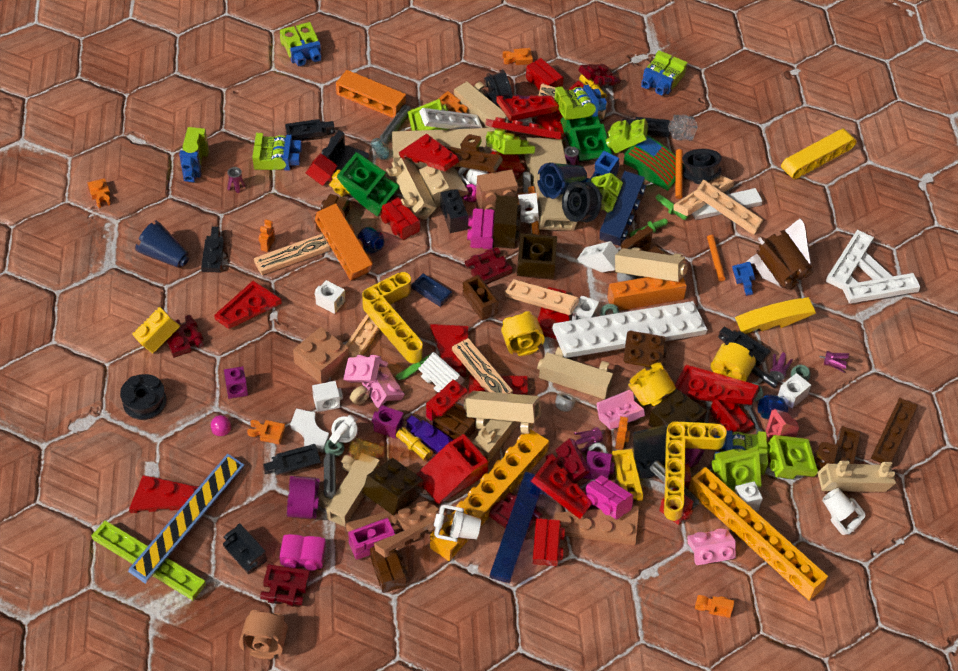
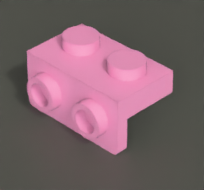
[344,355,388,382]
[361,367,405,408]
[597,390,645,430]
[687,529,736,565]

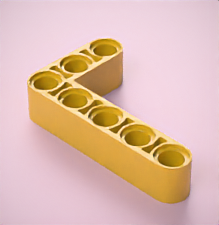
[362,272,423,363]
[664,422,727,521]

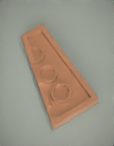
[555,506,639,545]

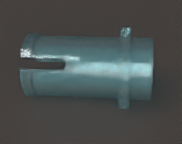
[371,138,389,160]

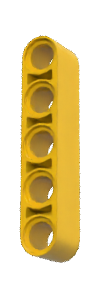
[781,128,857,180]

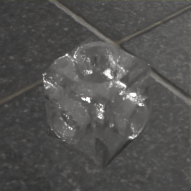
[668,114,698,141]

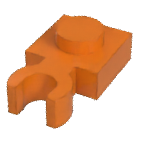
[502,48,533,65]
[437,91,468,113]
[87,178,111,208]
[259,219,275,252]
[615,416,630,450]
[247,420,285,445]
[695,595,734,618]

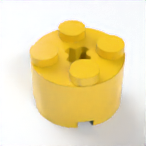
[501,311,545,356]
[710,342,756,382]
[628,363,676,406]

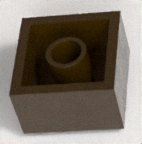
[493,196,521,249]
[517,233,557,279]
[648,388,707,436]
[362,458,424,516]

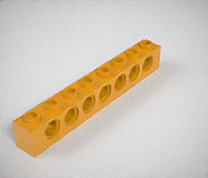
[429,429,549,562]
[689,467,828,601]

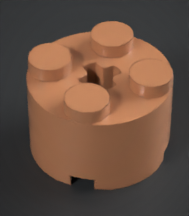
[239,610,288,659]

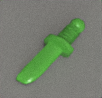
[655,194,688,220]
[629,219,668,237]
[395,354,432,380]

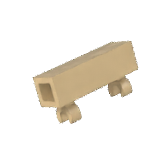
[454,82,508,129]
[386,158,437,220]
[615,247,687,282]
[537,346,613,399]
[464,391,541,434]
[472,393,520,463]
[318,452,380,527]
[817,461,895,492]

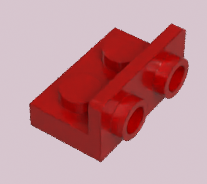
[426,379,467,421]
[710,399,754,433]

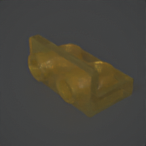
[349,437,384,460]

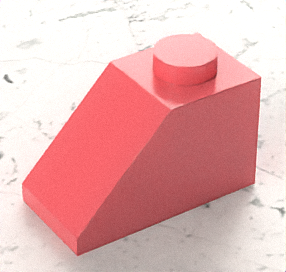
[765,409,799,439]

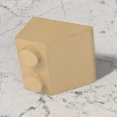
[419,166,469,207]

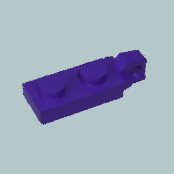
[406,415,453,454]

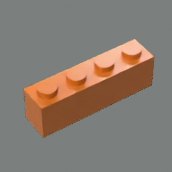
[336,70,406,118]
[315,204,373,281]
[607,277,687,312]

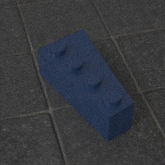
[599,171,647,246]

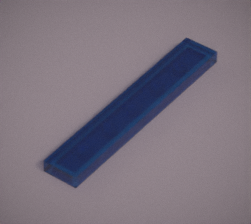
[489,472,541,584]

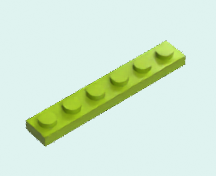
[92,521,206,601]

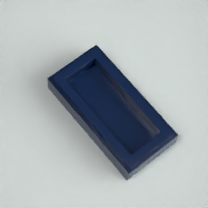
[411,273,452,307]

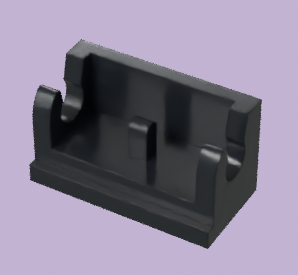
[223,523,267,574]

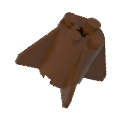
[745,218,814,289]

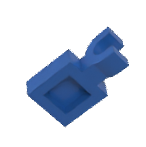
[732,262,755,296]

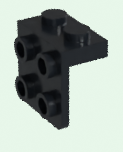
[321,130,369,173]
[632,425,678,479]

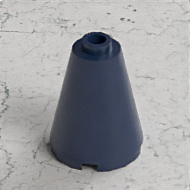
[537,162,587,199]
[135,220,189,268]

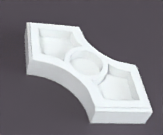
[290,409,329,453]

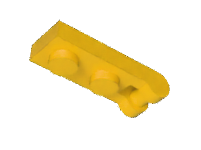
[612,449,643,501]

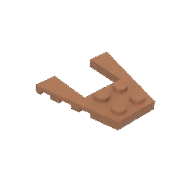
[345,501,448,558]

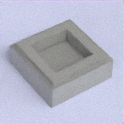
[522,172,531,193]

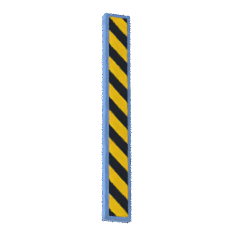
[128,454,244,584]

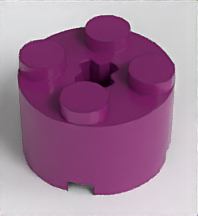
[287,476,320,519]

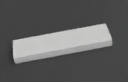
[419,108,482,129]
[692,188,763,220]

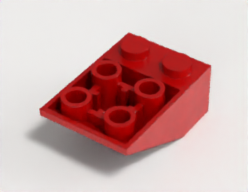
[416,434,488,505]

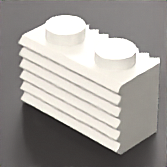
[419,352,465,392]

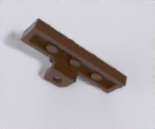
[443,134,502,173]
[814,426,861,496]

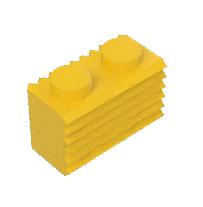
[133,307,180,354]

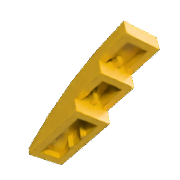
[735,297,816,334]

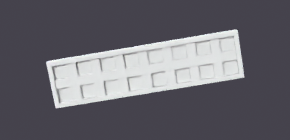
[552,301,707,358]

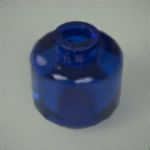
[357,227,384,253]
[757,394,789,420]

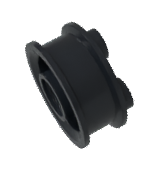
[484,69,513,108]
[682,149,722,184]
[562,181,603,223]
[120,374,167,420]

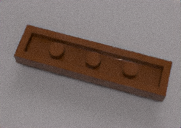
[871,397,918,463]

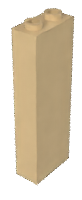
[392,128,498,169]
[524,138,577,231]

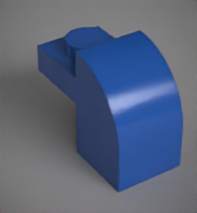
[590,151,619,179]

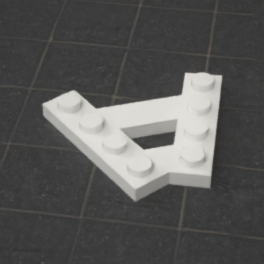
[826,230,920,304]

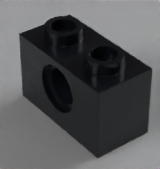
[440,189,468,233]

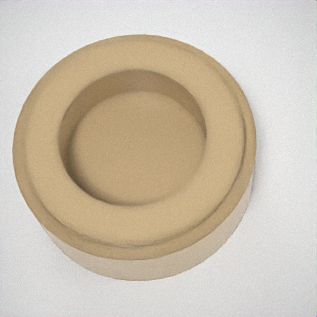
[350,386,370,405]

